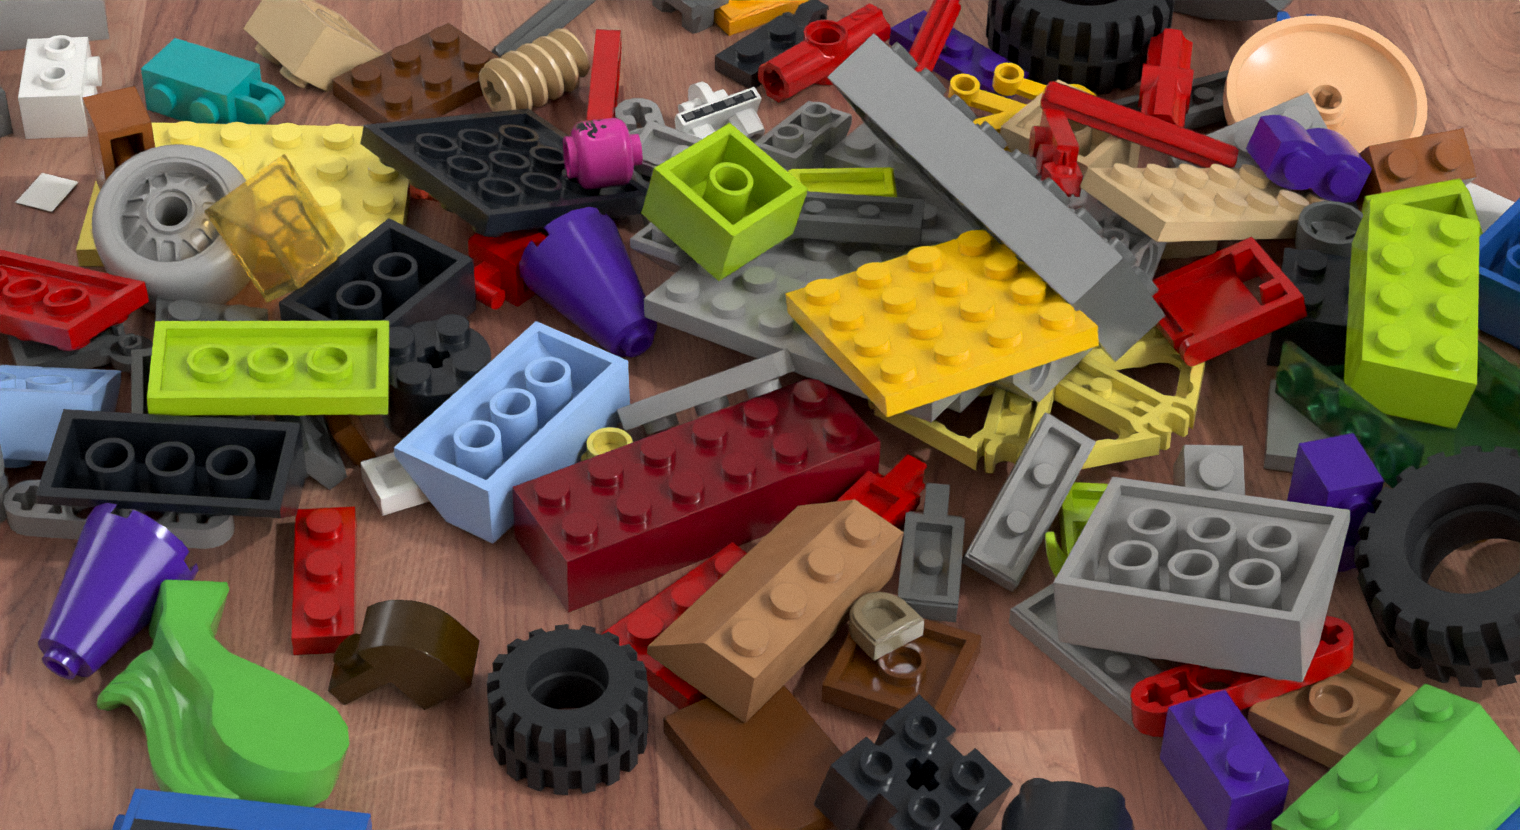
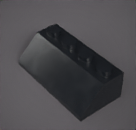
[36,409,307,518]

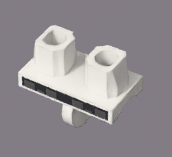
[675,81,765,143]

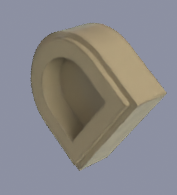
[849,592,924,661]

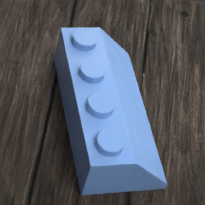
[394,321,630,544]
[0,365,121,468]

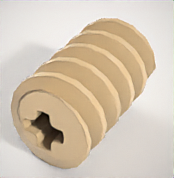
[479,29,590,112]

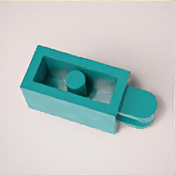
[141,38,285,125]

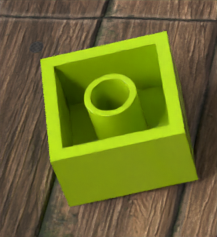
[641,123,808,281]

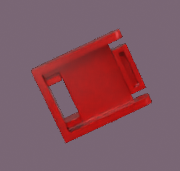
[1152,237,1307,366]

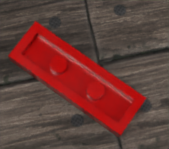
[291,506,357,655]

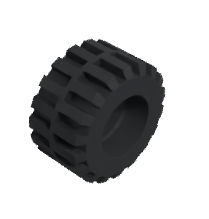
[487,624,648,795]

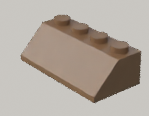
[647,500,904,723]

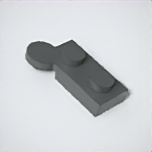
[7,322,153,373]

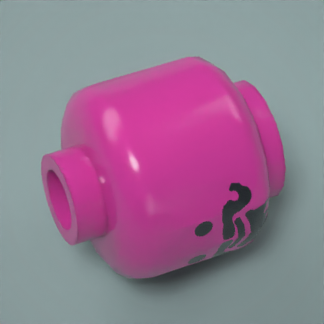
[563,118,643,190]

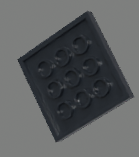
[360,108,648,238]

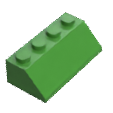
[1272,684,1520,830]

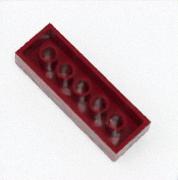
[512,378,881,613]

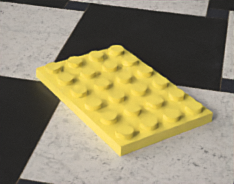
[76,121,412,270]

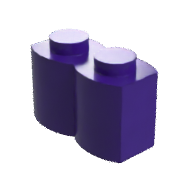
[1245,115,1372,203]

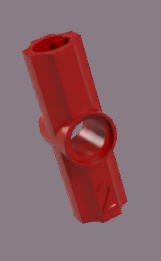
[758,3,891,103]
[1138,28,1194,150]

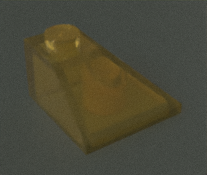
[204,154,346,303]

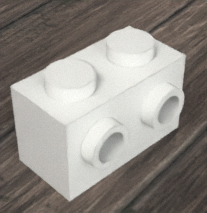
[18,35,102,139]

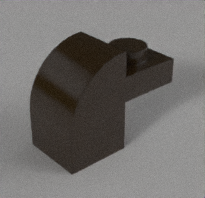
[328,600,480,710]

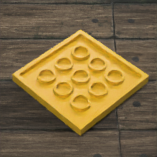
[785,230,1099,417]

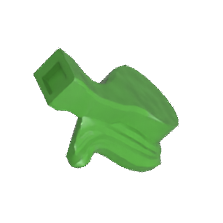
[97,580,349,807]

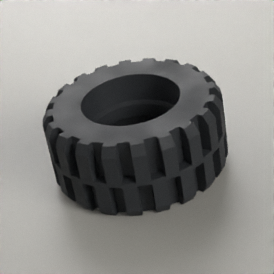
[986,0,1175,95]
[1354,445,1520,688]

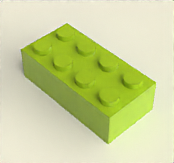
[1343,198,1480,429]

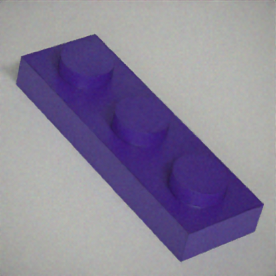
[889,10,1029,99]

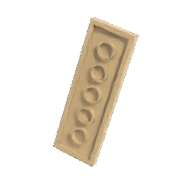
[1080,163,1329,242]

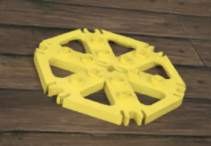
[868,326,1206,474]

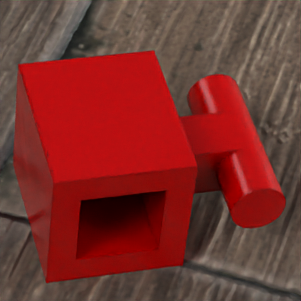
[468,230,547,310]

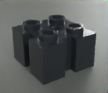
[814,694,1013,830]

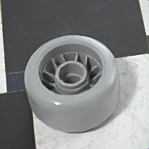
[92,144,264,313]

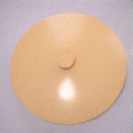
[1223,16,1427,190]

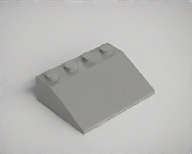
[1053,477,1350,682]

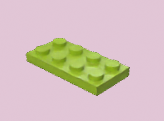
[147,321,389,416]

